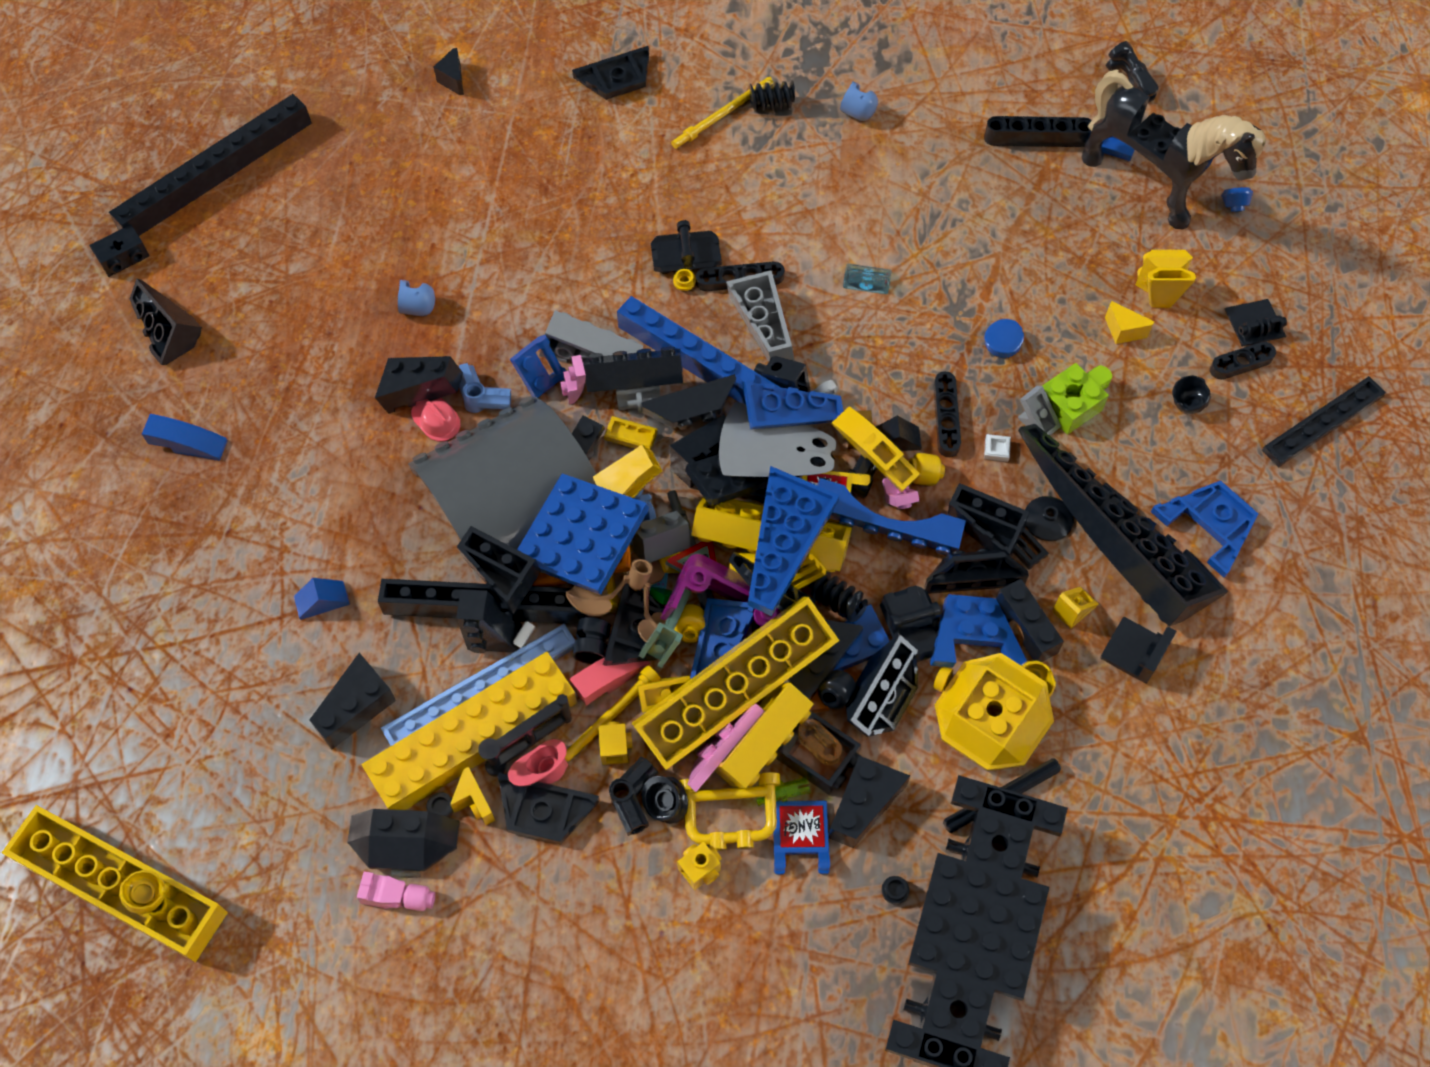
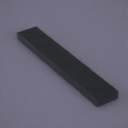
[1262,376,1386,468]

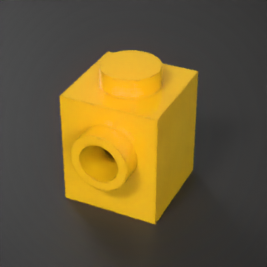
[598,721,633,765]

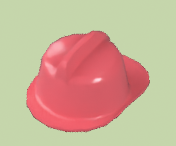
[411,398,461,442]
[508,739,568,786]

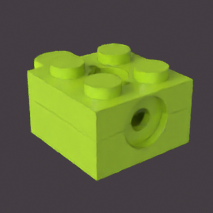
[1042,363,1112,435]

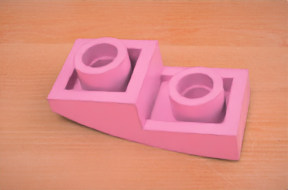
[560,355,586,404]

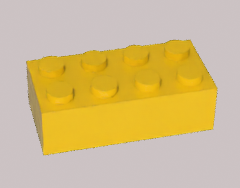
[714,683,814,788]

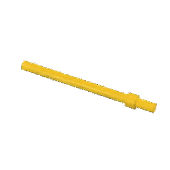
[671,77,773,149]

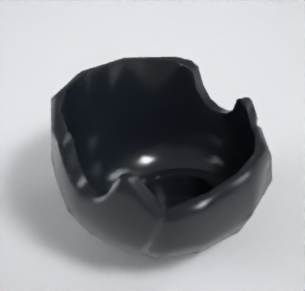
[1172,375,1211,414]

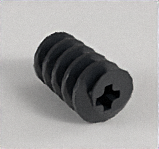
[750,80,795,112]
[811,571,868,623]

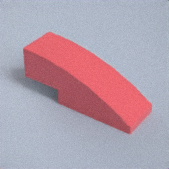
[570,658,650,706]

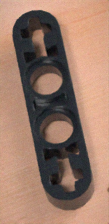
[696,261,785,291]
[933,371,961,458]

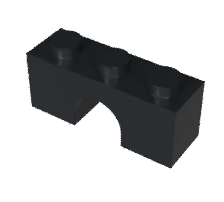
[996,579,1064,662]

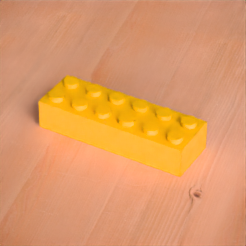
[691,497,852,572]

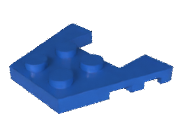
[1151,480,1259,578]
[930,594,1027,668]

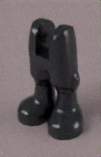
[1105,41,1159,103]

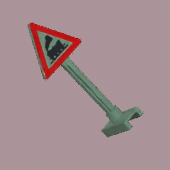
[639,541,716,668]

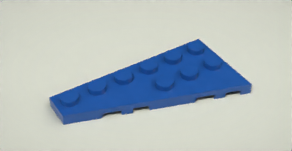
[748,466,840,616]

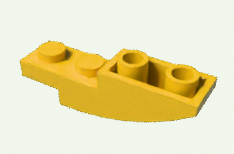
[831,406,920,492]

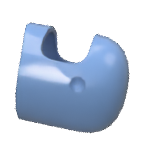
[840,81,878,121]
[398,280,435,316]

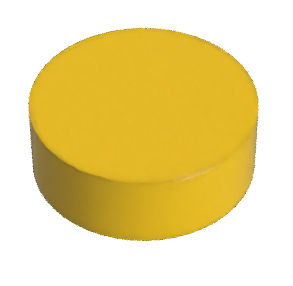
[933,667,954,693]

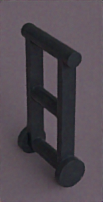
[478,694,572,776]

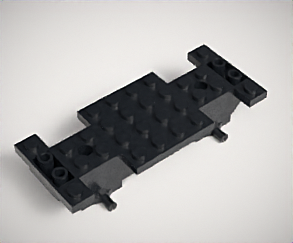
[885,775,1068,1067]

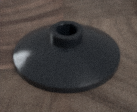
[1025,496,1074,541]

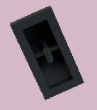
[433,48,464,95]
[876,415,922,451]

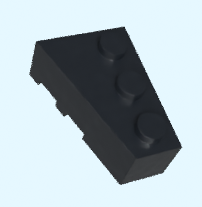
[375,356,463,414]
[669,414,726,488]
[948,483,1029,557]
[457,526,541,614]
[456,589,522,653]
[309,652,396,750]

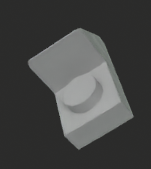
[1018,386,1061,435]

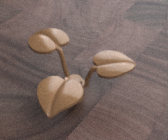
[566,552,681,645]

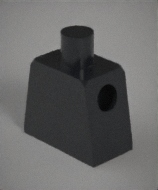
[754,356,811,392]

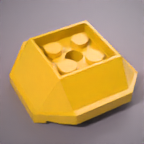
[934,653,1054,771]

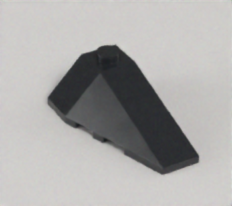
[129,278,202,365]

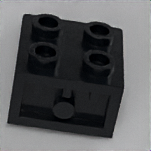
[1100,617,1177,684]

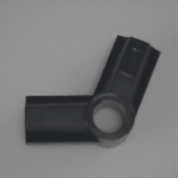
[609,756,658,836]

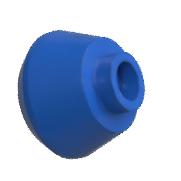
[1221,187,1253,212]

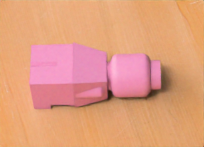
[357,872,435,911]

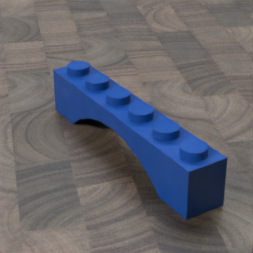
[817,478,966,555]

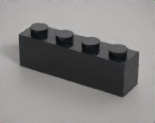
[584,346,684,392]

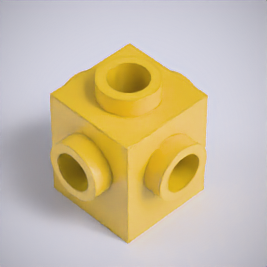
[677,841,722,891]

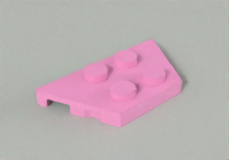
[687,704,764,792]

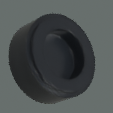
[426,792,454,818]

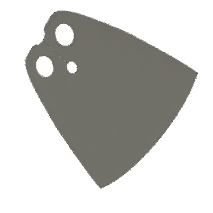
[719,402,836,477]

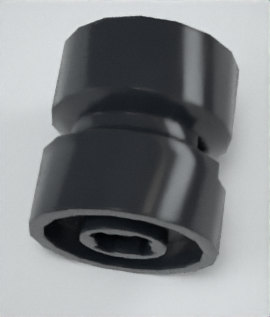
[573,617,611,664]

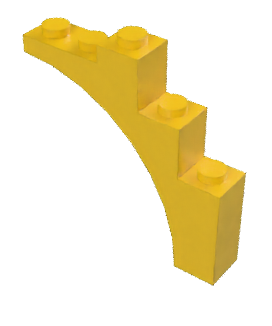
[593,445,662,614]

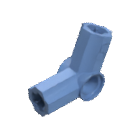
[459,363,511,413]

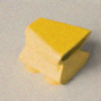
[1135,250,1196,308]

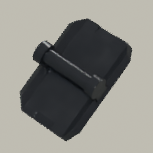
[651,220,722,274]
[880,585,941,662]

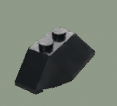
[641,374,736,429]
[924,549,1029,594]
[846,635,918,737]
[347,809,460,871]

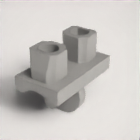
[616,386,660,413]

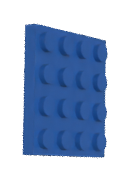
[517,473,650,595]

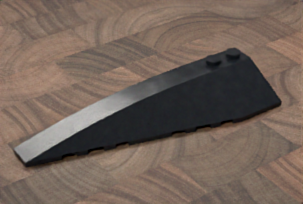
[1018,424,1228,627]

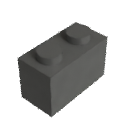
[633,511,690,563]

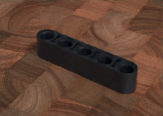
[984,116,1092,147]

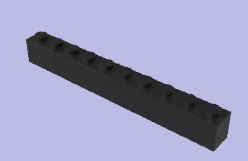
[109,94,312,236]

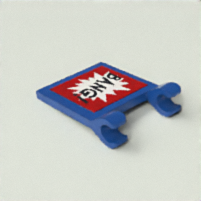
[773,801,830,874]

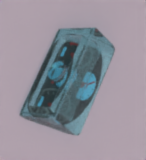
[843,263,892,294]

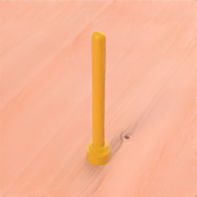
[565,665,661,762]

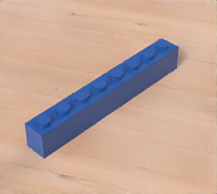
[617,296,779,404]

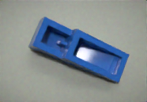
[142,414,228,461]

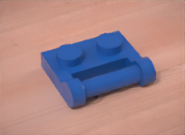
[510,335,567,398]

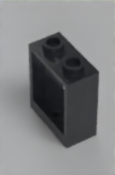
[776,710,861,795]

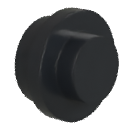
[881,876,910,904]

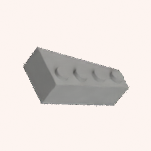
[726,271,794,362]
[539,310,643,366]

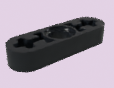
[1209,342,1276,380]

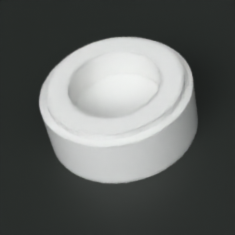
[814,380,838,395]

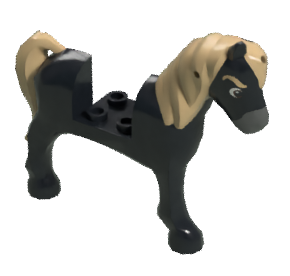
[1081,70,1266,230]

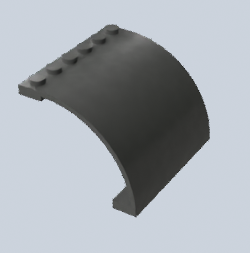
[408,396,596,549]

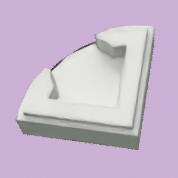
[513,621,536,648]

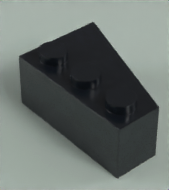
[828,755,910,848]

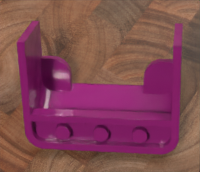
[660,554,780,627]

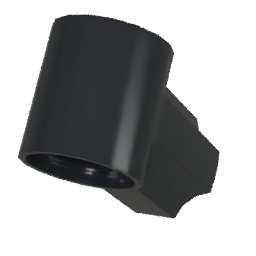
[848,455,878,499]

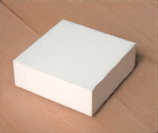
[984,434,1011,462]

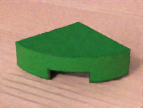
[649,587,673,605]

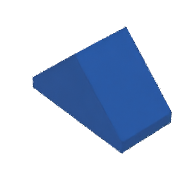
[294,578,350,620]

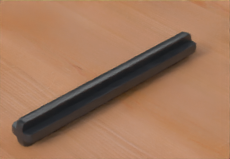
[943,758,1061,833]

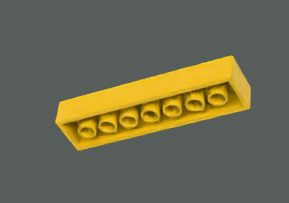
[632,596,840,770]
[361,651,577,810]
[1,805,228,963]

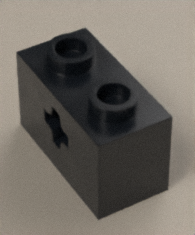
[89,224,150,277]

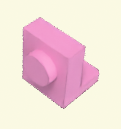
[882,478,919,509]

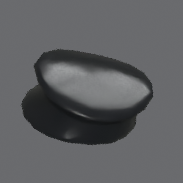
[641,776,688,824]

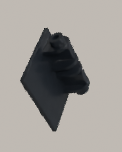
[1224,299,1287,347]

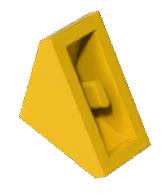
[1105,301,1155,344]
[1053,586,1099,629]

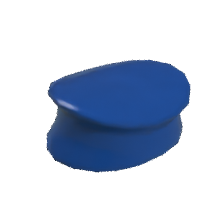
[984,319,1024,358]

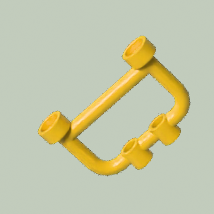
[679,772,780,851]

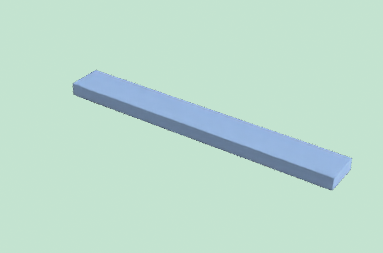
[381,624,575,746]

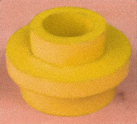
[673,269,696,291]

